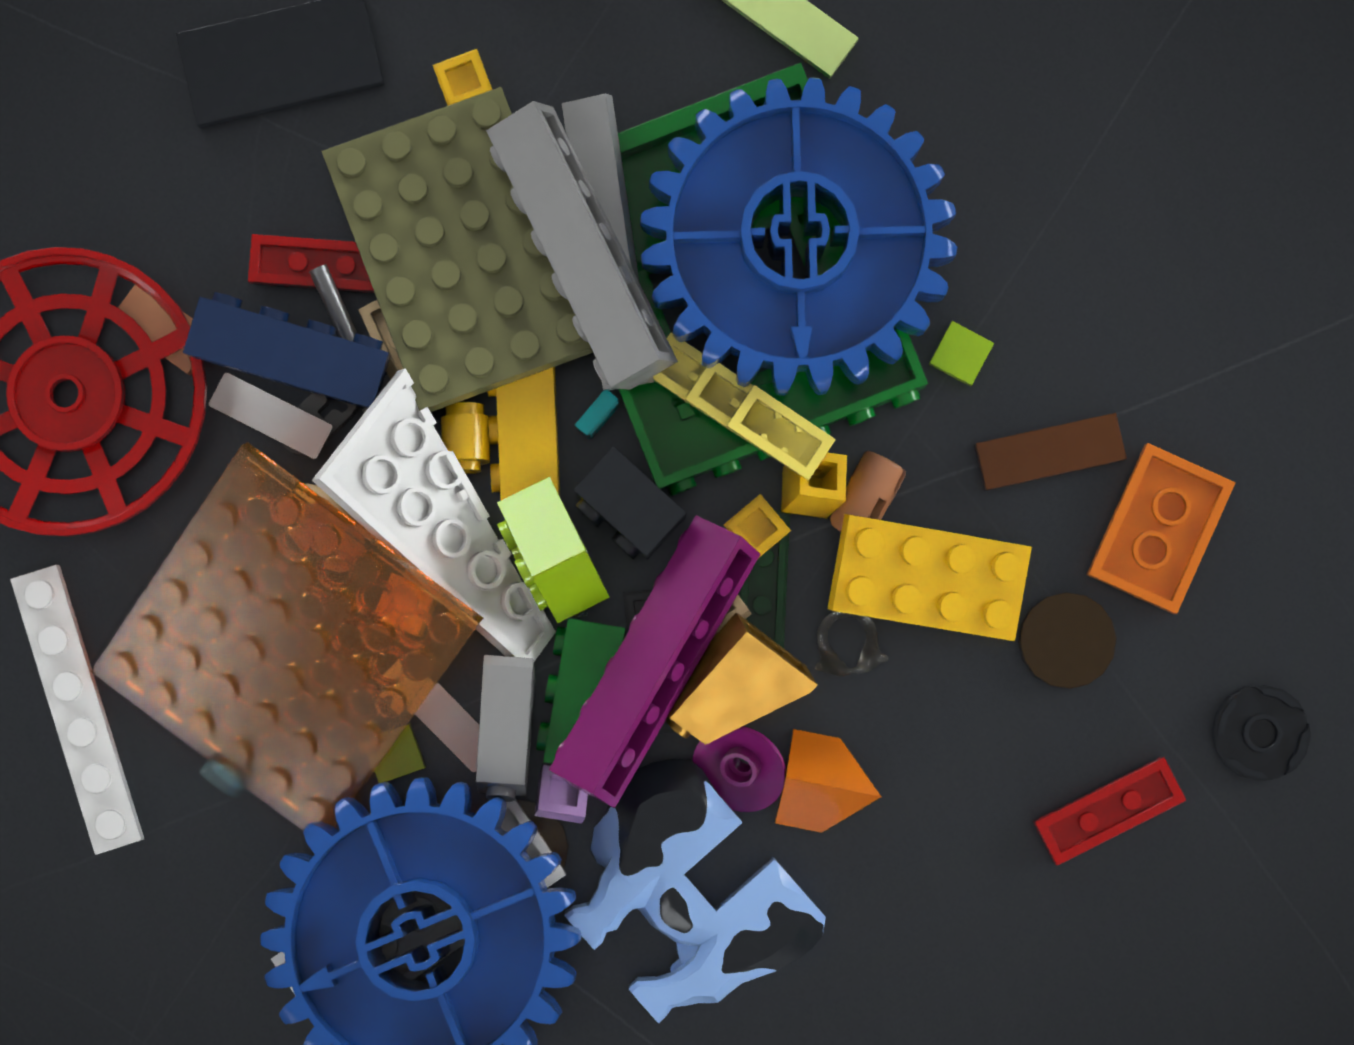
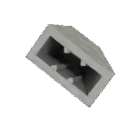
[476,655,536,802]

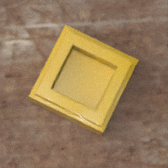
[432,49,492,106]
[723,494,791,559]

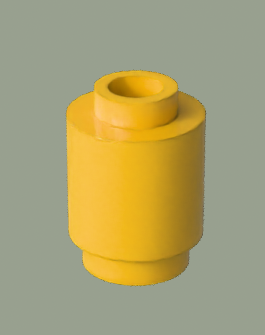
[441,402,490,474]

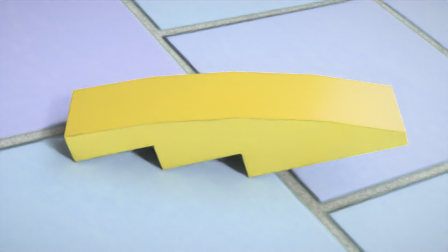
[653,332,836,480]

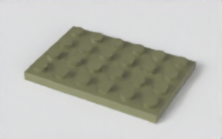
[322,87,593,412]

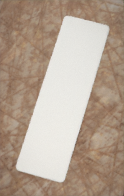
[209,373,333,459]
[381,653,479,772]

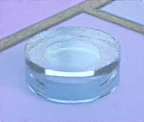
[199,757,248,800]

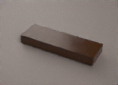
[974,413,1127,491]

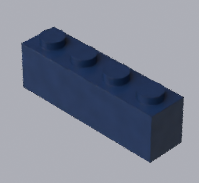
[183,292,391,409]

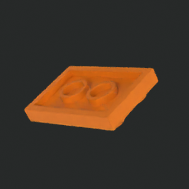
[1086,443,1236,614]

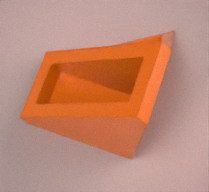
[775,729,882,833]

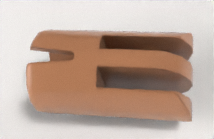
[830,451,906,532]

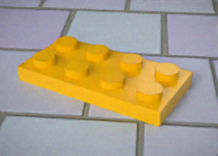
[827,514,1032,641]

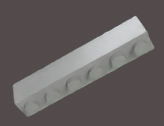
[486,101,678,390]

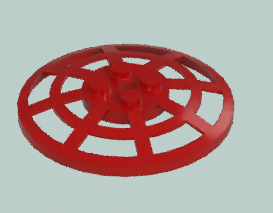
[0,247,207,537]

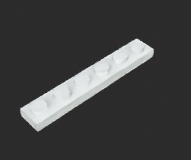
[10,565,144,855]

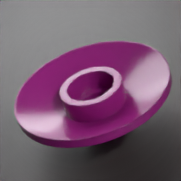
[692,726,786,812]

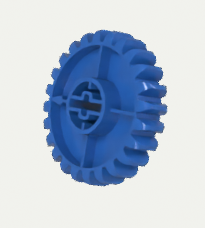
[640,78,957,396]
[260,777,581,1045]

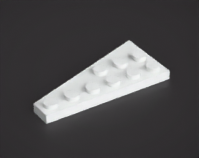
[312,368,556,662]

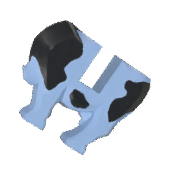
[564,759,826,1023]

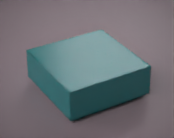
[575,390,620,439]

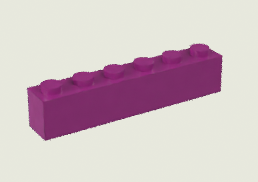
[549,516,761,808]

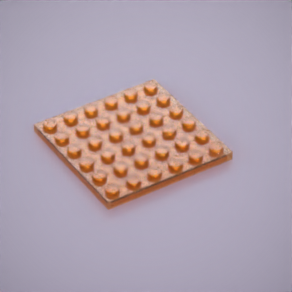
[90,442,484,831]

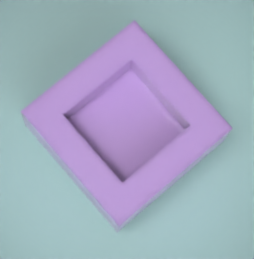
[535,764,588,824]

